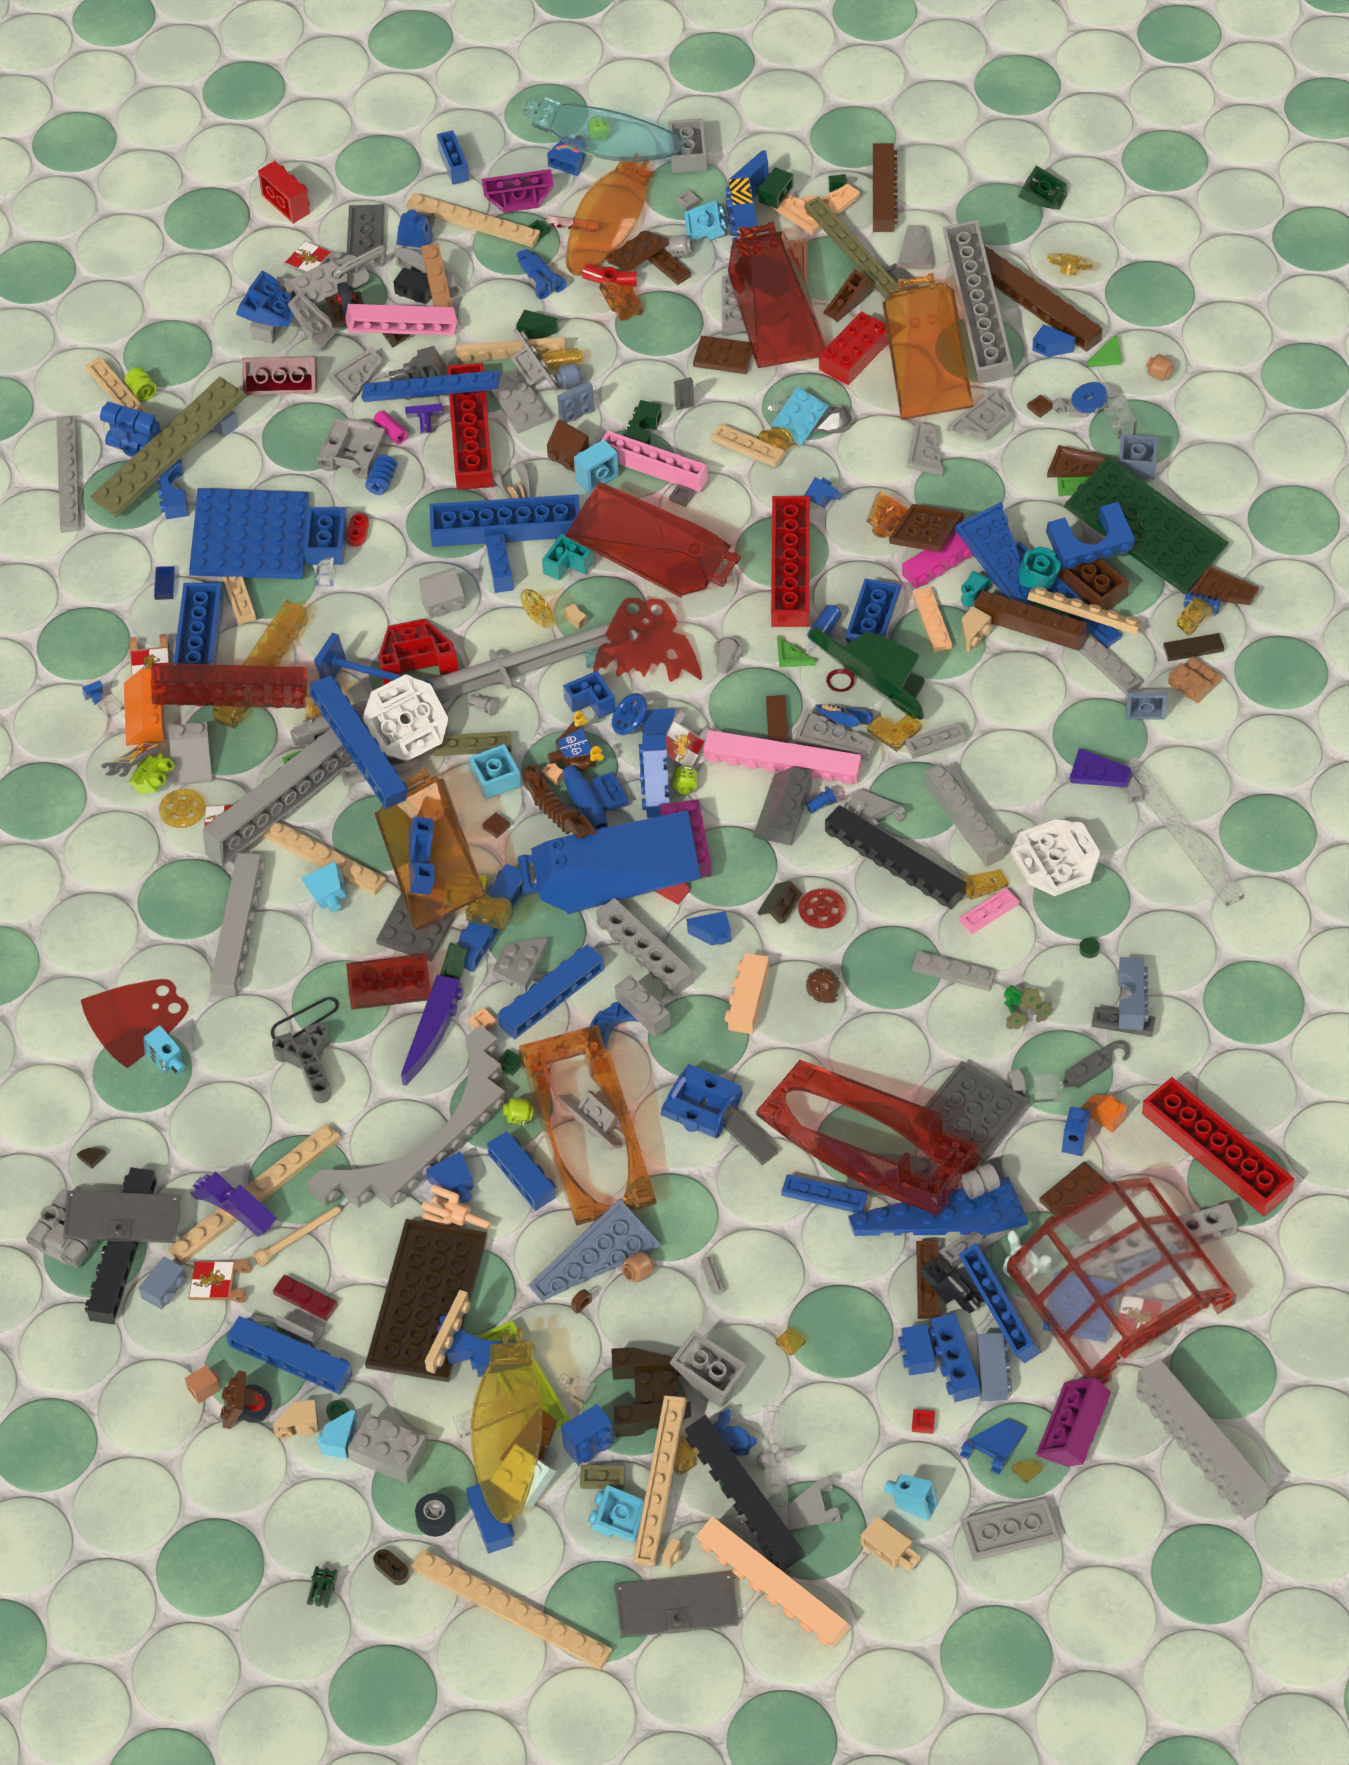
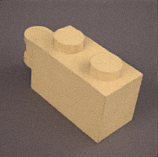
[861,1516,921,1571]

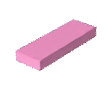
[960,887,1019,934]

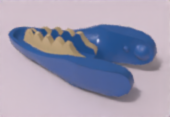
[815,704,873,727]

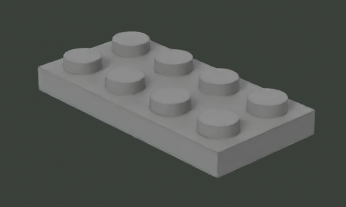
[488,368,550,434]
[961,1498,1059,1561]

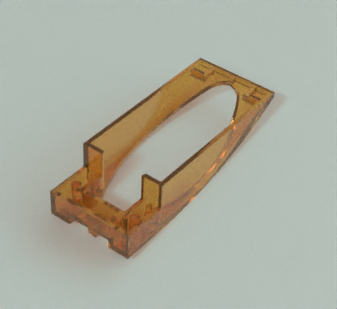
[519,1025,657,1226]

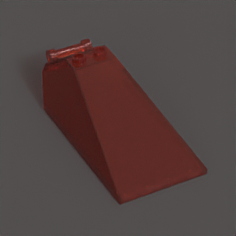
[728,221,826,368]
[565,481,741,598]

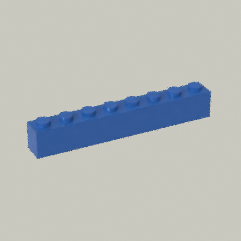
[309,675,408,809]

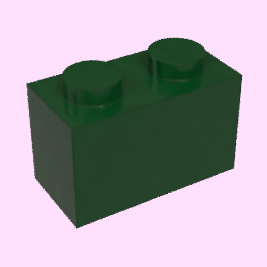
[757,167,794,209]

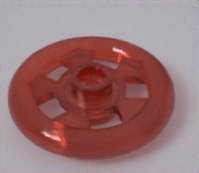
[798,888,846,929]

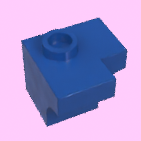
[804,477,843,509]

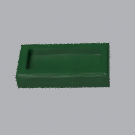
[440,942,470,980]

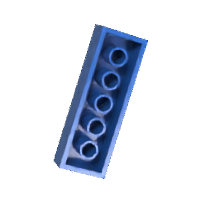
[172,583,224,686]

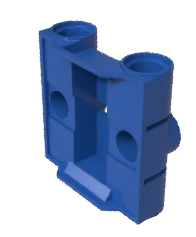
[100,401,161,457]
[661,1064,743,1139]

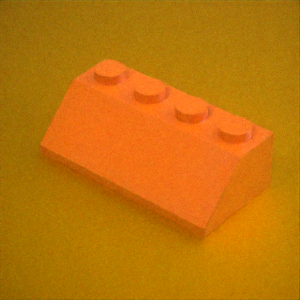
[124,668,165,746]

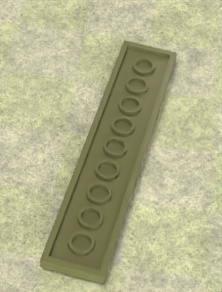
[90,377,246,518]

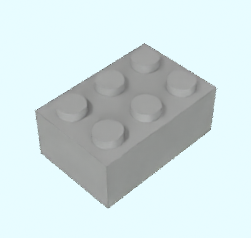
[668,118,707,173]
[348,1413,428,1484]

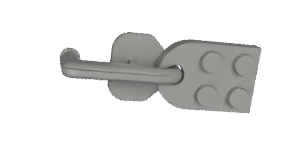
[289,245,386,306]

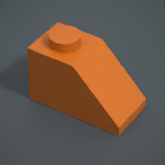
[1081,1095,1127,1133]

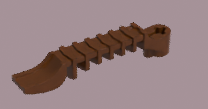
[523,765,595,839]

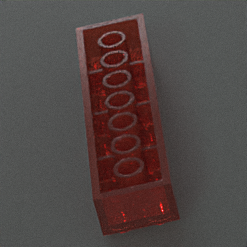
[151,663,308,709]

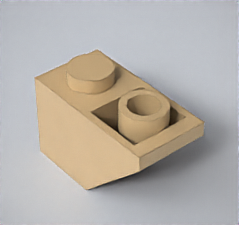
[961,606,992,653]
[273,1400,319,1439]

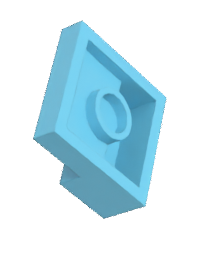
[684,200,728,241]
[588,1485,645,1543]

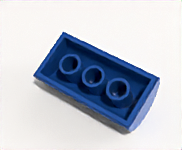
[845,578,902,643]

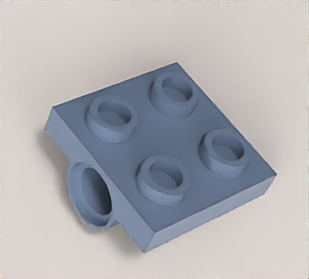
[557,381,594,423]

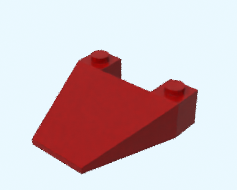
[378,618,459,685]

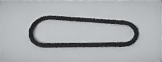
[271,997,338,1039]

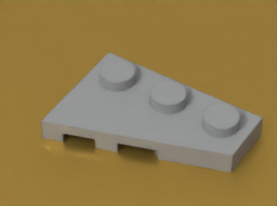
[288,292,340,351]

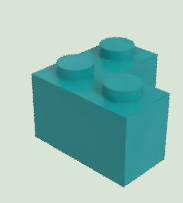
[542,534,595,580]

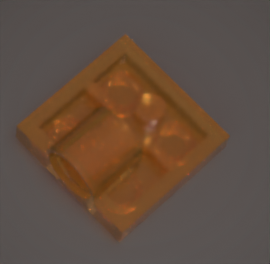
[599,282,644,321]
[866,491,908,538]

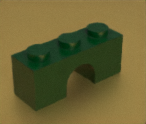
[623,400,662,445]

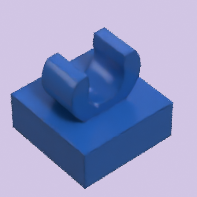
[82,680,103,705]

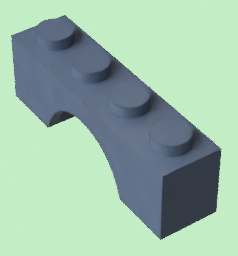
[1118,957,1148,1030]

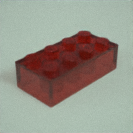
[346,954,431,1010]

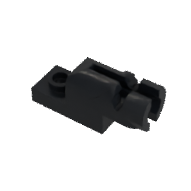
[919,1258,984,1314]

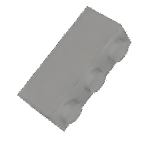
[615,975,671,1037]

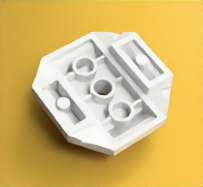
[361,674,448,762]
[1011,819,1100,896]

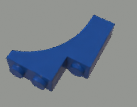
[437,1315,529,1377]

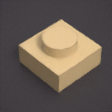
[662,1538,682,1569]

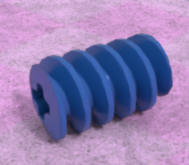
[365,455,398,495]

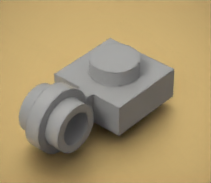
[1053,398,1087,417]

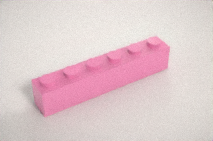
[345,304,457,335]
[601,431,708,493]

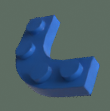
[585,1002,639,1053]

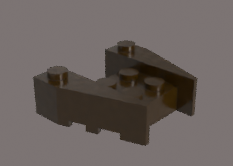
[611,1347,691,1437]

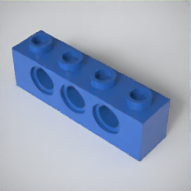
[928,1313,980,1402]

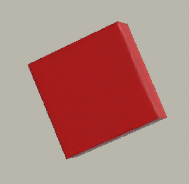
[912,1409,935,1434]

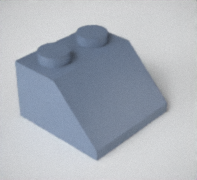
[1125,689,1167,720]

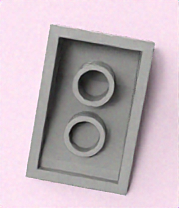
[168,722,213,786]
[670,1330,747,1408]

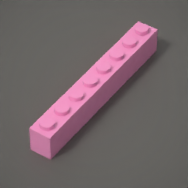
[703,730,862,785]

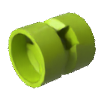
[124,367,157,401]

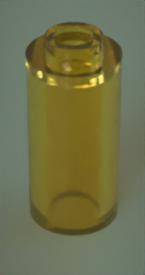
[541,348,583,370]

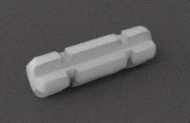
[701,1256,724,1295]

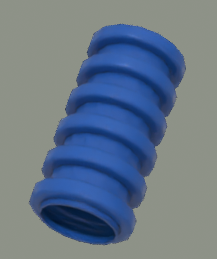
[1183,592,1220,616]

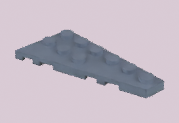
[527,1199,662,1301]

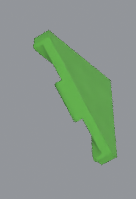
[1087,335,1122,367]
[777,635,815,668]

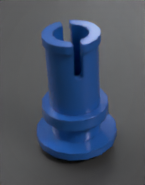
[805,786,837,814]

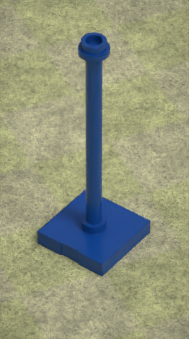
[314,633,433,688]

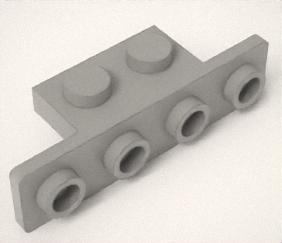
[510,328,558,391]
[555,1091,623,1149]

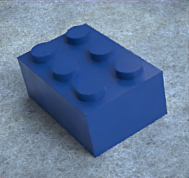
[304,507,347,565]

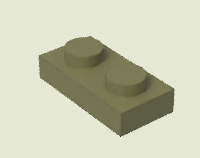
[580,1465,625,1489]

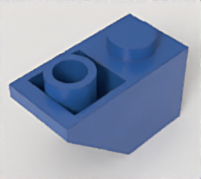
[1032,324,1075,357]

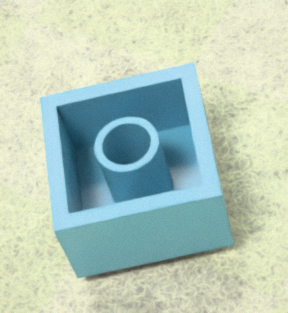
[574,439,619,494]
[468,744,521,800]

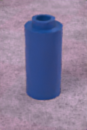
[807,605,842,644]

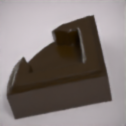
[77,1148,106,1169]

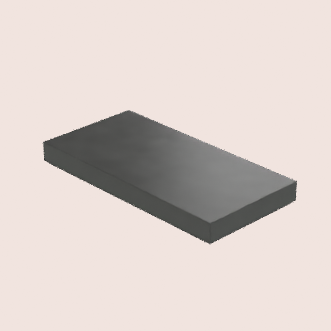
[346,204,384,260]

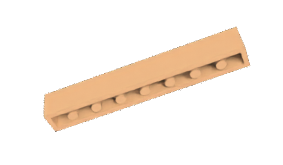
[696,1516,851,1648]

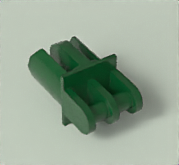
[306,1566,338,1608]

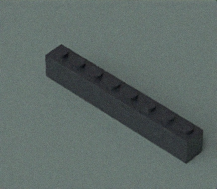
[825,805,966,910]
[85,1167,157,1325]
[684,1414,806,1571]

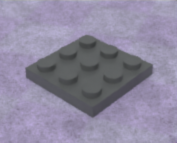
[376,894,456,962]

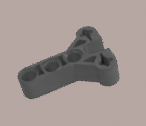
[272,1023,331,1103]

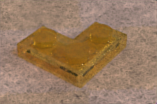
[867,714,922,752]

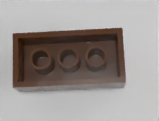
[1055,538,1129,611]

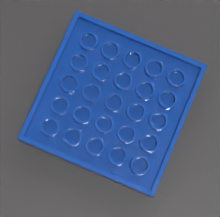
[189,488,309,580]

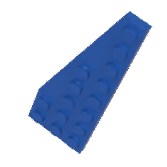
[848,1177,1028,1236]

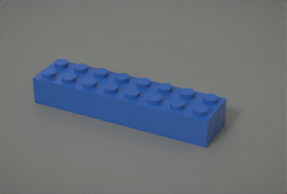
[429,494,581,547]

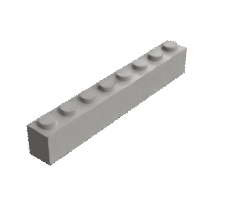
[210,853,265,996]

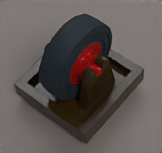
[325,282,364,328]

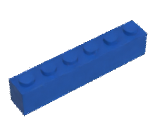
[457,864,523,972]
[497,944,605,1040]
[958,1243,1042,1364]
[226,1316,353,1395]

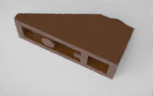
[823,269,875,323]

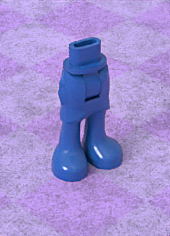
[516,249,566,299]

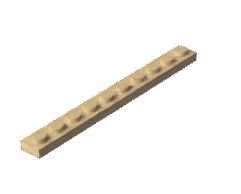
[168,1123,341,1265]
[411,1549,612,1670]

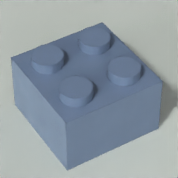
[1118,434,1158,479]

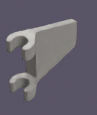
[844,789,905,827]
[778,1476,841,1532]

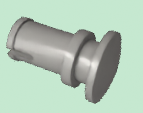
[468,694,499,716]

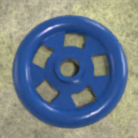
[612,693,647,735]

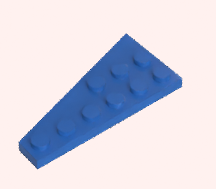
[955,502,1033,605]

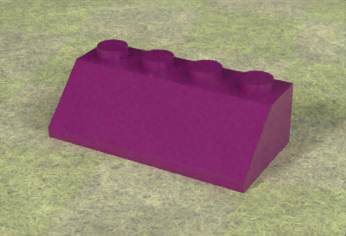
[1036,1377,1111,1467]

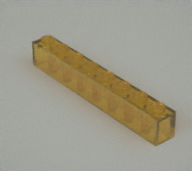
[213,600,308,729]

